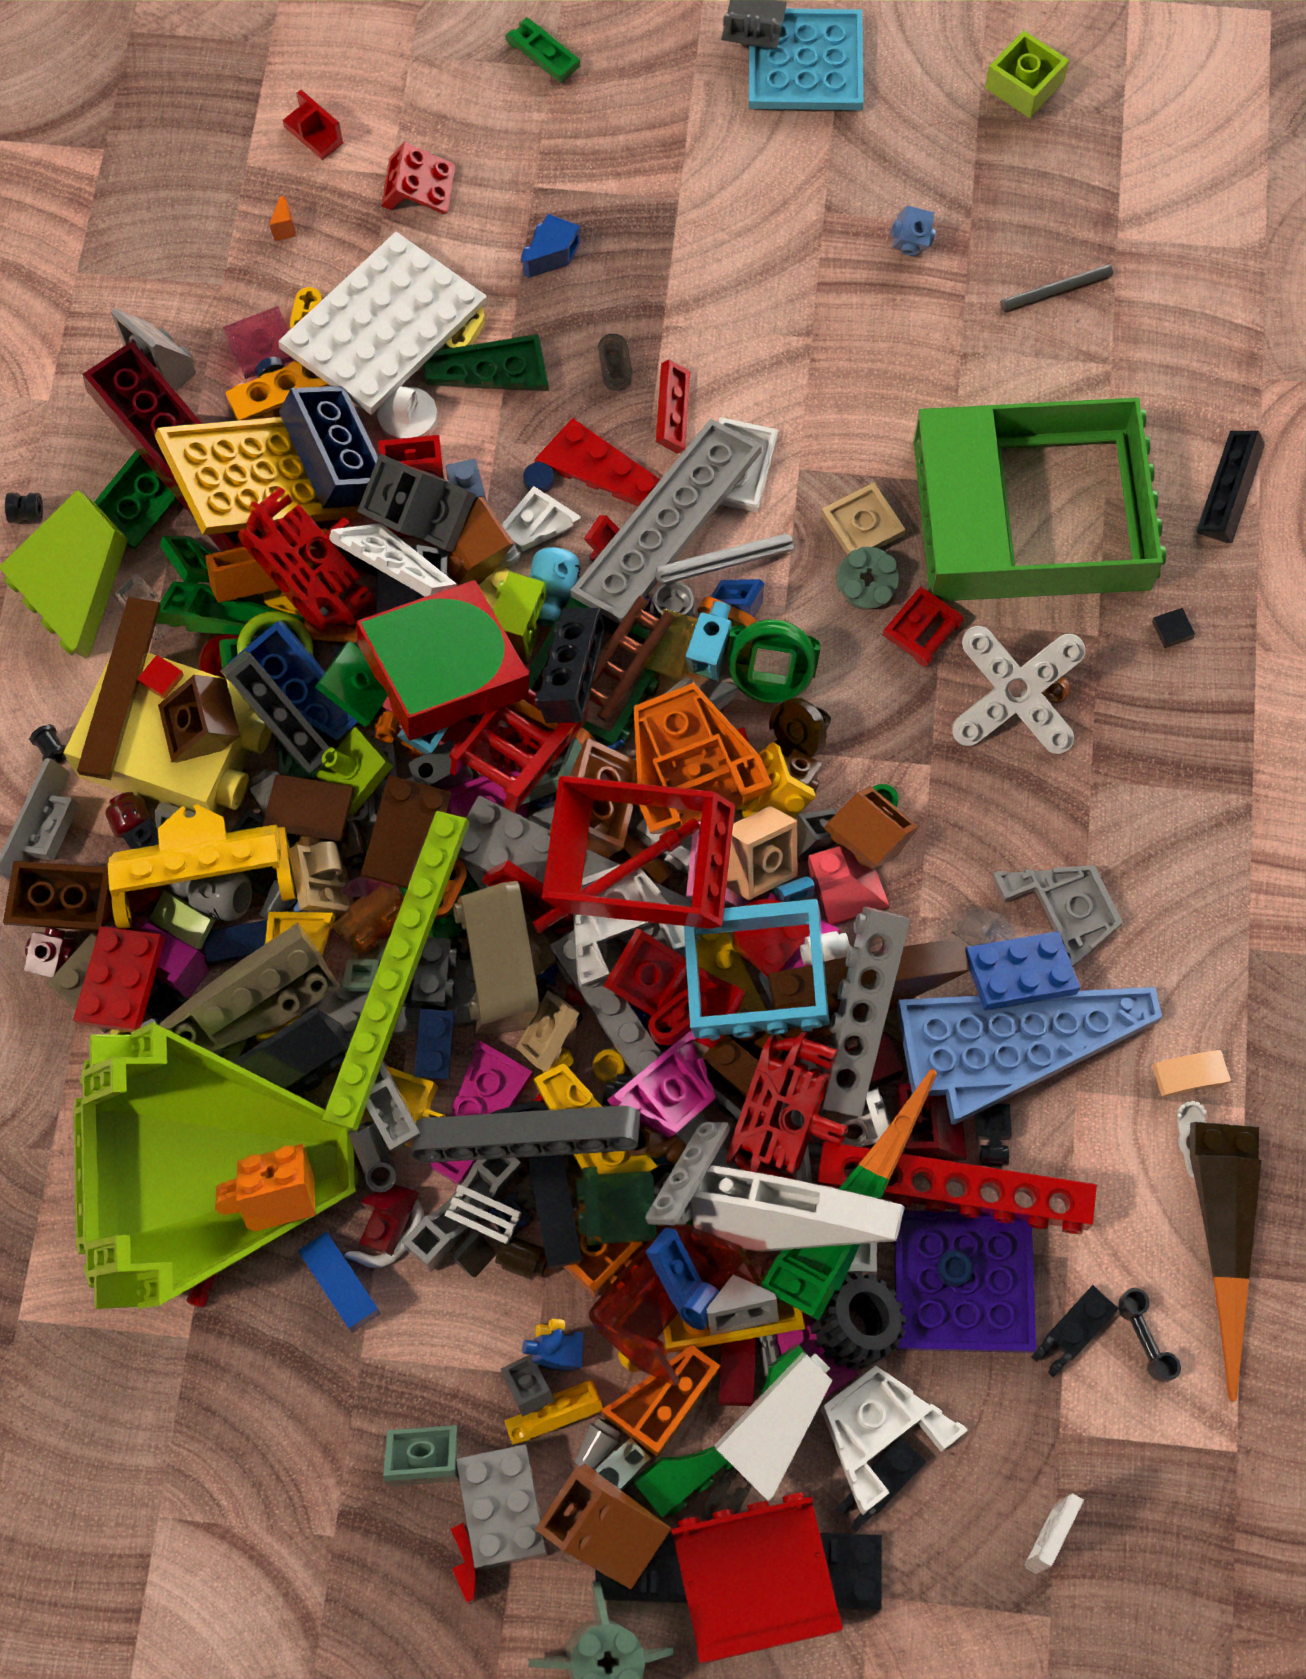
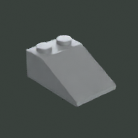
[111,308,196,391]

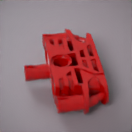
[238,487,374,631]
[726,1032,848,1180]

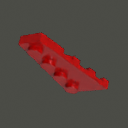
[534,418,661,507]

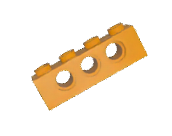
[225,361,331,421]

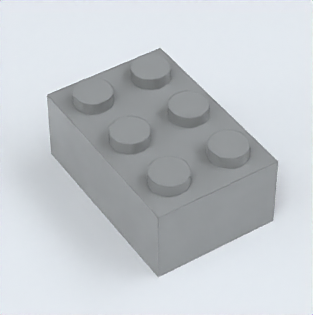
[456,1444,548,1571]

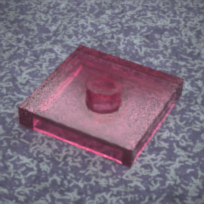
[223,306,295,379]

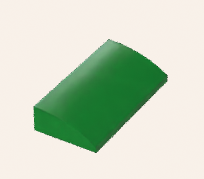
[94,451,177,550]

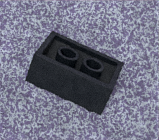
[232,1007,351,1096]

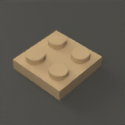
[821,482,906,555]
[516,990,579,1072]

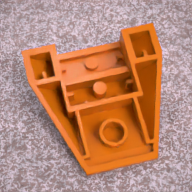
[634,682,772,834]

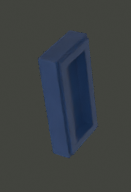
[204,920,267,966]

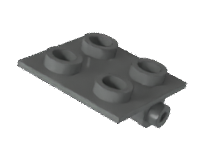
[721,0,787,49]

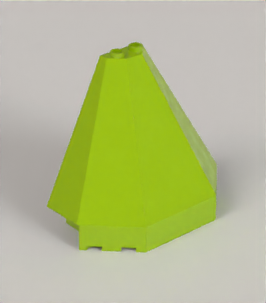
[73,1022,359,1309]

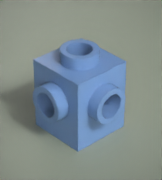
[890,206,935,256]

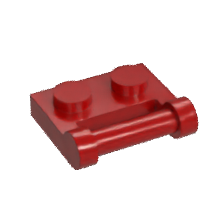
[882,586,965,667]

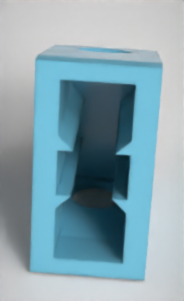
[686,601,732,681]

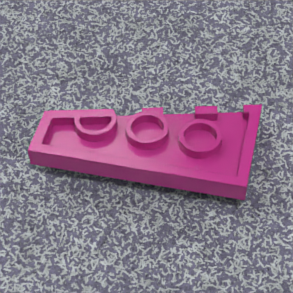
[431,1039,534,1185]

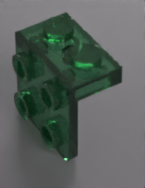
[577,1167,657,1245]

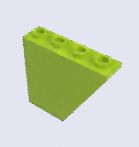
[0,489,128,659]

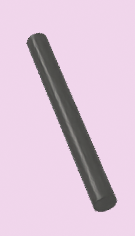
[1000,264,1113,312]

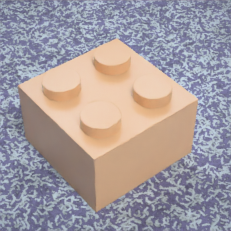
[726,806,798,900]

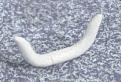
[344,1186,424,1268]

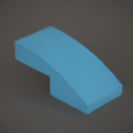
[772,876,815,902]

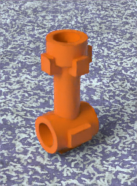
[375,711,424,759]

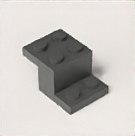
[357,454,476,552]

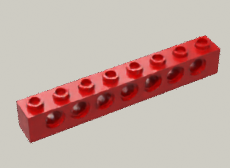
[816,1141,1097,1234]

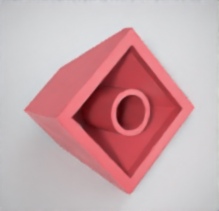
[807,846,889,925]

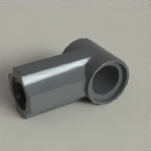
[348,1121,396,1192]

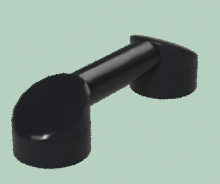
[1118,1288,1181,1382]

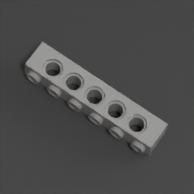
[821,906,910,1117]

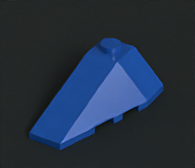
[229,620,358,740]

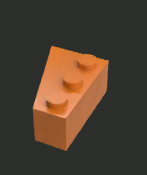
[601,1345,720,1457]

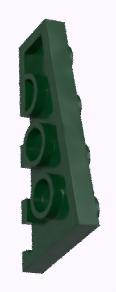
[423,334,549,391]

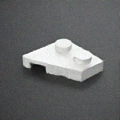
[502,486,581,552]

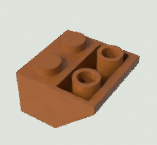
[824,786,919,870]

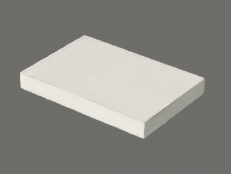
[719,417,778,513]
[1025,1493,1084,1574]

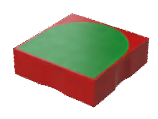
[356,580,529,741]

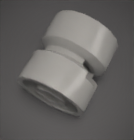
[653,581,694,637]

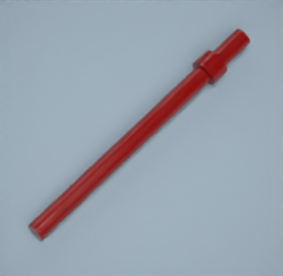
[532,818,700,933]

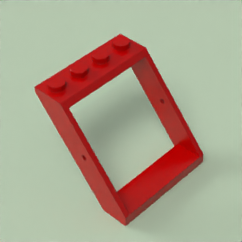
[542,776,735,929]

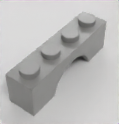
[402,1158,523,1272]

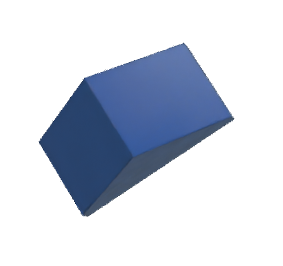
[711,579,764,617]

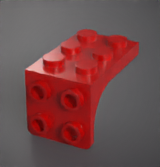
[603,928,745,1049]

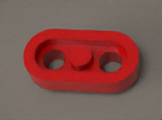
[648,989,709,1045]

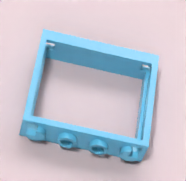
[684,899,830,1041]

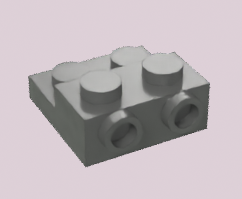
[386,937,458,1009]

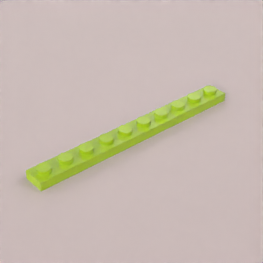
[322,811,469,1132]

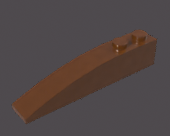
[768,938,970,1040]

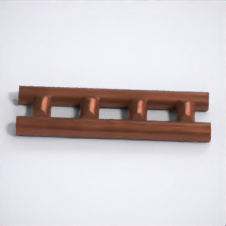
[588,596,675,722]

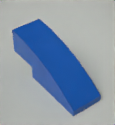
[298,1231,381,1333]

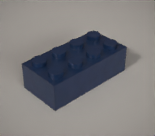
[279,386,378,509]

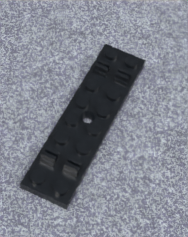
[595,1528,882,1610]

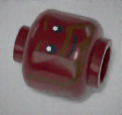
[105,792,153,838]

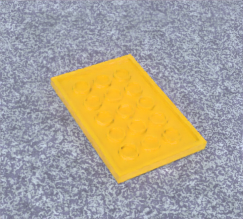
[155,417,365,535]

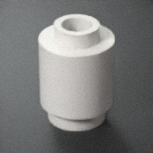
[800,931,850,965]

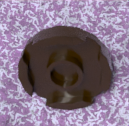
[769,698,831,758]

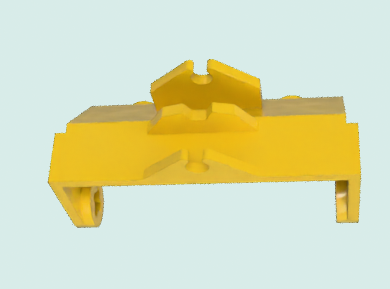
[108,804,296,929]

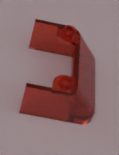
[589,1224,762,1386]

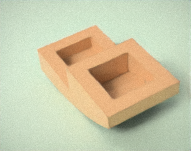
[1152,1050,1231,1097]

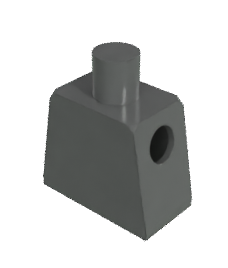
[407,739,475,791]

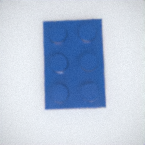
[965,931,1080,1011]

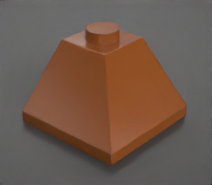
[447,497,514,586]

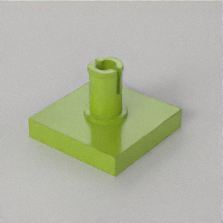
[316,726,394,815]

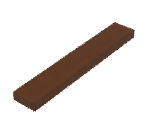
[77,597,161,780]

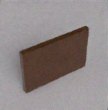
[262,774,355,843]

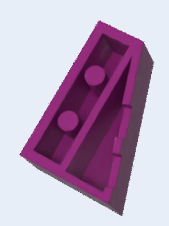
[112,913,210,999]

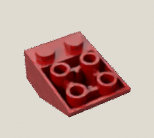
[378,435,445,538]

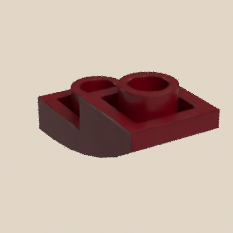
[719,1337,757,1406]

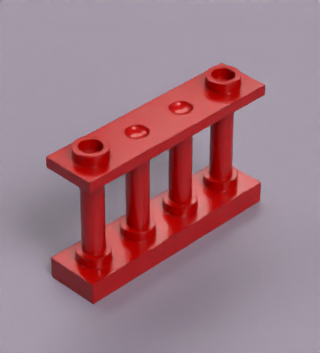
[449,669,589,813]

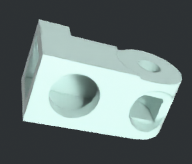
[595,1438,651,1491]

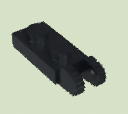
[1031,1285,1119,1377]
[835,1436,927,1532]

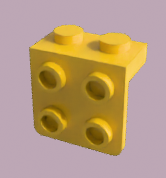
[741,742,816,819]

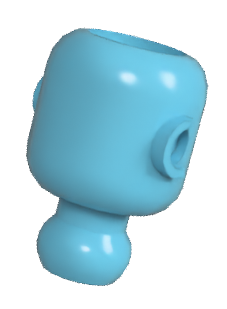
[530,547,581,627]

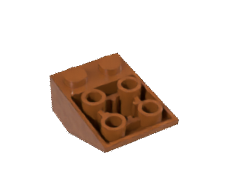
[535,1463,672,1589]

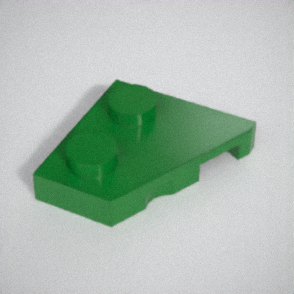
[160,536,214,584]

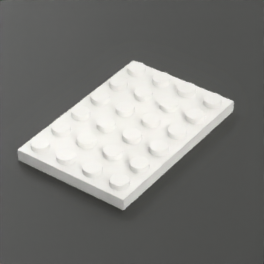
[279,232,487,415]

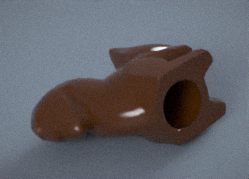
[627,1122,687,1164]

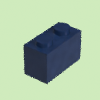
[415,1007,456,1079]

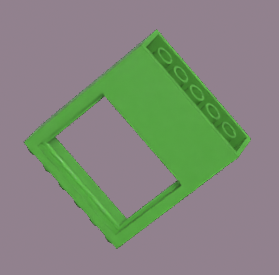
[913,397,1166,601]

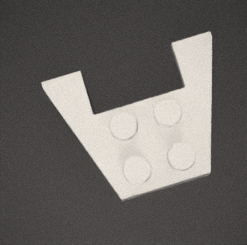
[573,864,701,987]
[821,1366,968,1515]

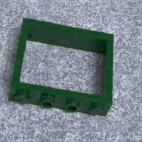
[529,597,674,752]

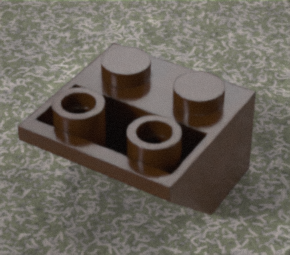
[702,1007,790,1099]

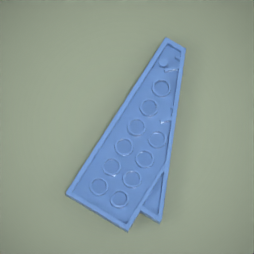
[896,987,1162,1124]

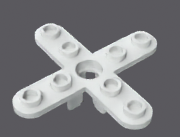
[952,626,1085,754]

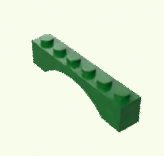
[633,1343,807,1517]

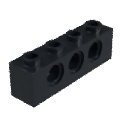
[536,608,606,723]

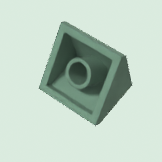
[383,1425,460,1486]

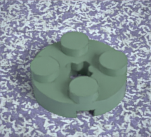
[836,547,899,610]

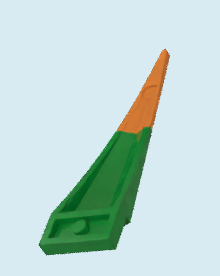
[156,581,357,643]
[760,1069,937,1321]

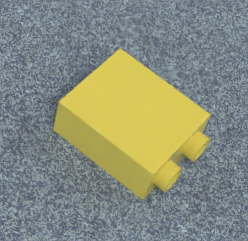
[63,653,273,816]

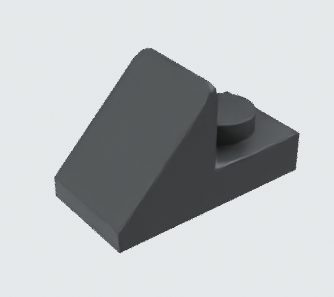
[501,1354,554,1417]

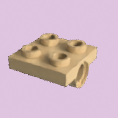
[288,842,355,917]

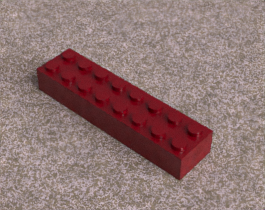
[82,341,263,551]

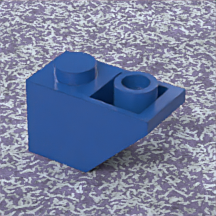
[521,214,581,278]

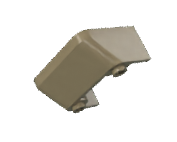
[454,881,539,1037]

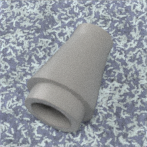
[574,1417,621,1470]

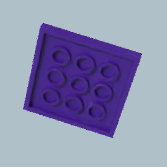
[894,1211,1036,1353]

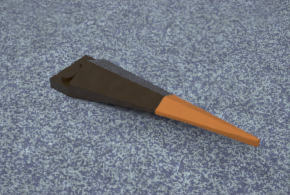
[1190,1122,1262,1402]

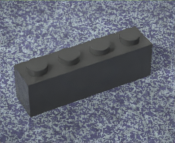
[220,651,330,774]

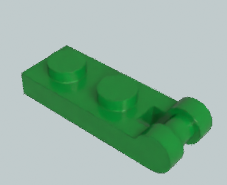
[505,17,581,83]

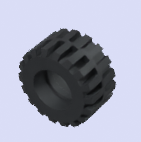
[809,1273,906,1370]

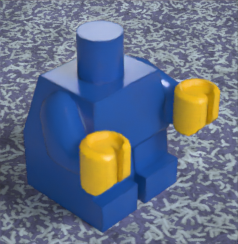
[522,1318,584,1372]

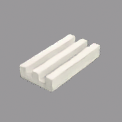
[444,1184,522,1245]

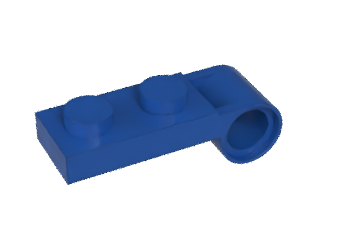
[646,1228,720,1330]

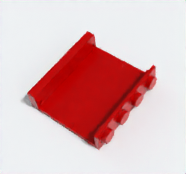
[671,1492,843,1664]

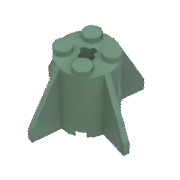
[528,1581,674,1679]

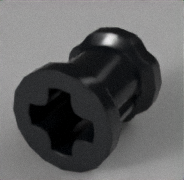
[29,724,66,764]

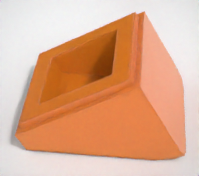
[270,196,296,241]

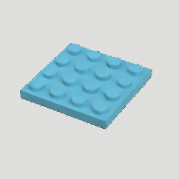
[749,8,864,110]

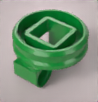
[725,619,820,703]

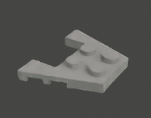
[992,865,1123,967]

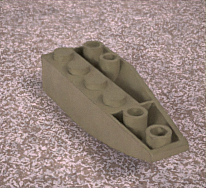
[159,923,340,1052]

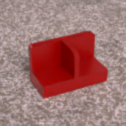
[282,90,343,160]

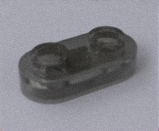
[598,333,632,391]

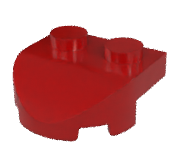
[732,899,810,978]

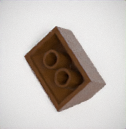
[3,861,113,931]

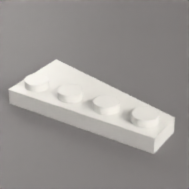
[329,523,457,597]

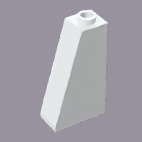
[714,1352,832,1501]

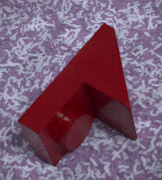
[359,1184,419,1256]

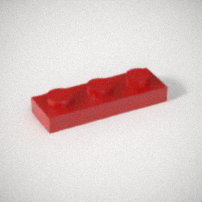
[656,359,691,454]

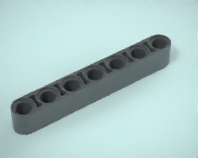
[411,1106,641,1163]

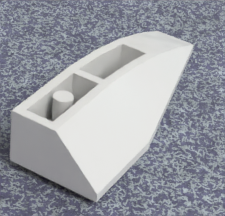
[691,1165,904,1252]

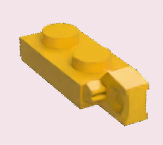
[504,1380,603,1444]

